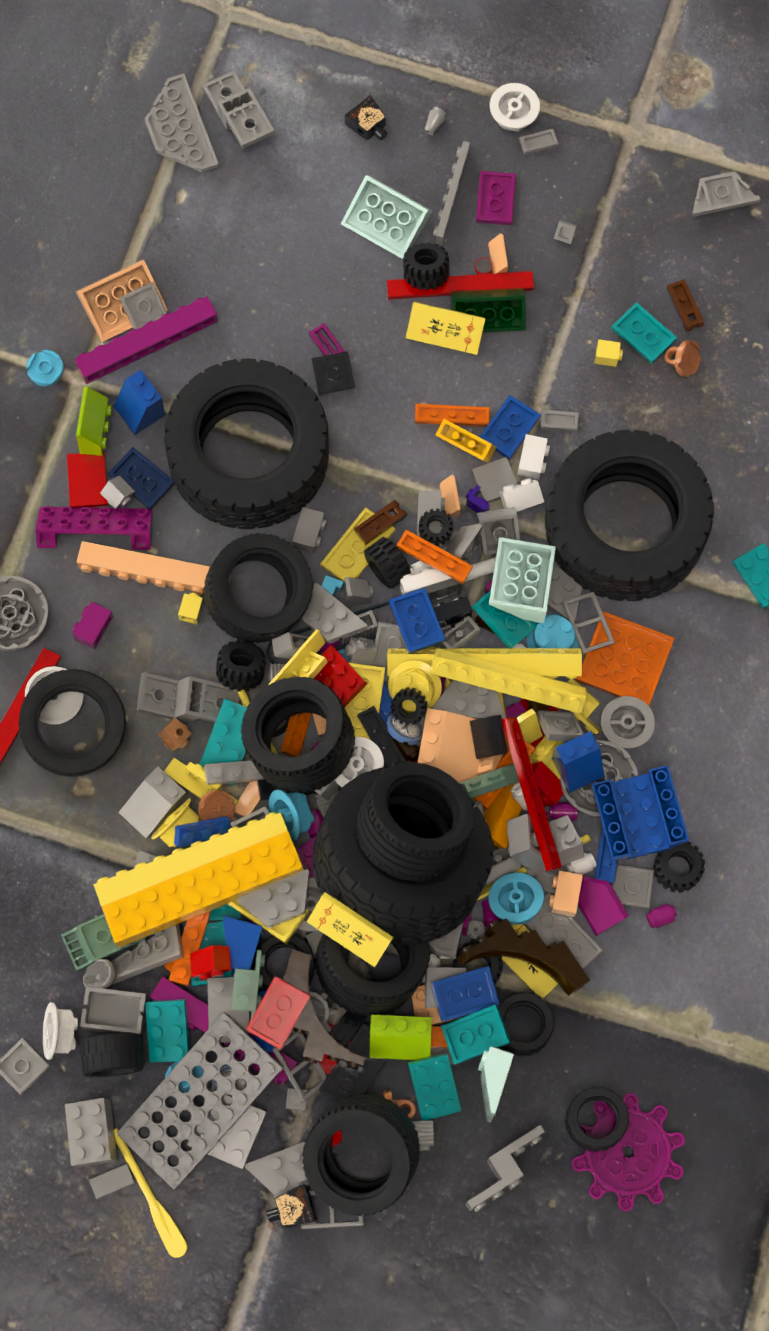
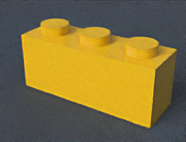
[436,419,497,463]

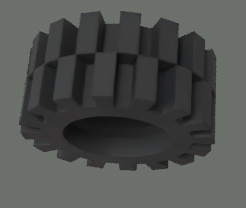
[419,508,453,546]
[390,687,428,726]

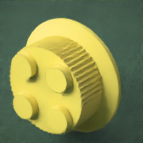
[388,660,442,712]
[151,798,199,847]

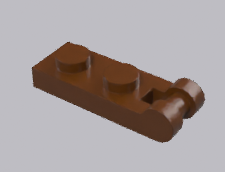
[667,279,704,332]
[354,500,408,545]

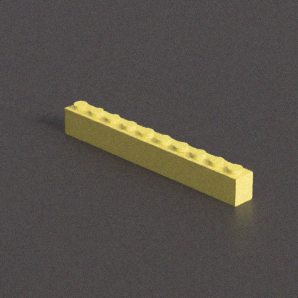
[387,648,582,679]
[93,812,288,907]

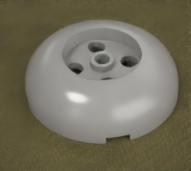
[0,576,49,651]
[560,740,638,817]

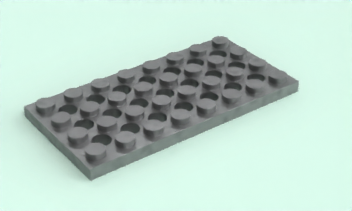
[116,1012,284,1190]

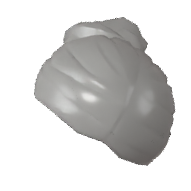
[83,959,116,989]

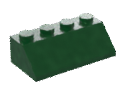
[450,288,526,332]

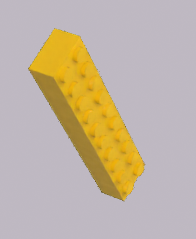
[102,831,304,948]

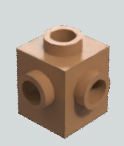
[157,717,192,751]

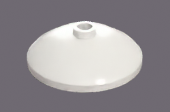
[25,666,83,725]

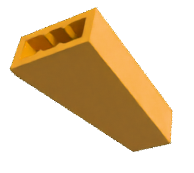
[484,783,522,849]

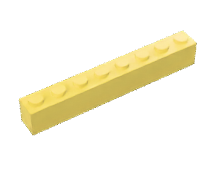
[431,648,587,714]

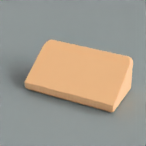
[488,234,508,274]
[440,475,461,518]
[233,781,261,817]

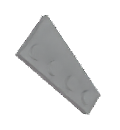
[111,924,184,984]

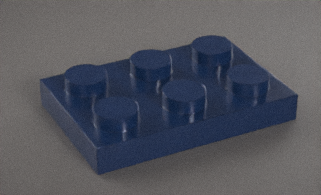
[108,447,174,510]

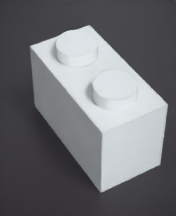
[517,434,550,479]
[499,478,544,512]

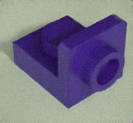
[465,485,490,513]

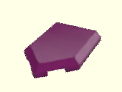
[578,875,629,936]

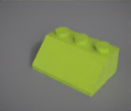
[76,386,112,456]
[370,1015,432,1060]

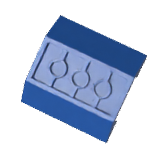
[591,765,689,860]

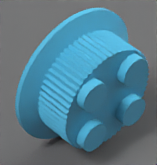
[527,614,579,648]
[268,789,314,842]
[488,873,544,925]

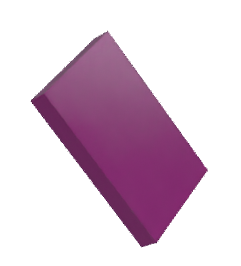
[476,171,516,225]

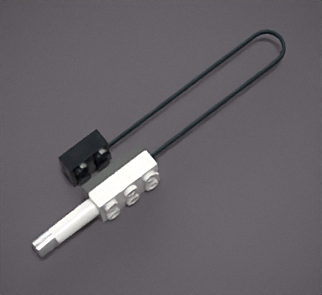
[266,557,496,664]

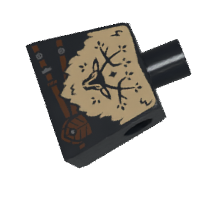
[345,95,388,140]
[266,1184,318,1228]

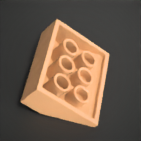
[75,260,168,342]
[418,708,480,783]

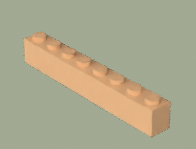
[77,541,231,595]

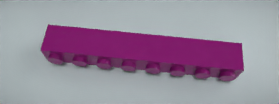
[74,296,218,385]
[149,976,298,1085]

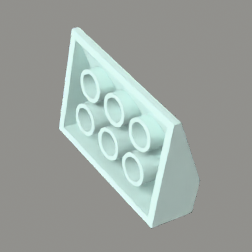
[341,175,432,259]
[489,537,556,623]
[478,1046,514,1123]

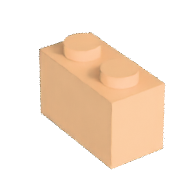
[548,871,583,917]

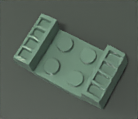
[61,914,146,972]

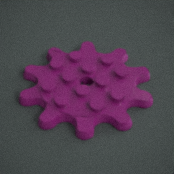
[572,1093,685,1212]

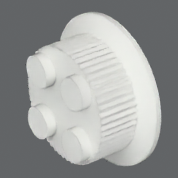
[490,83,540,132]
[335,737,384,787]
[43,1002,78,1060]

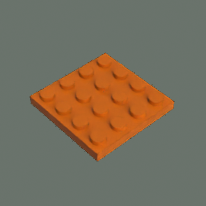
[576,611,674,706]

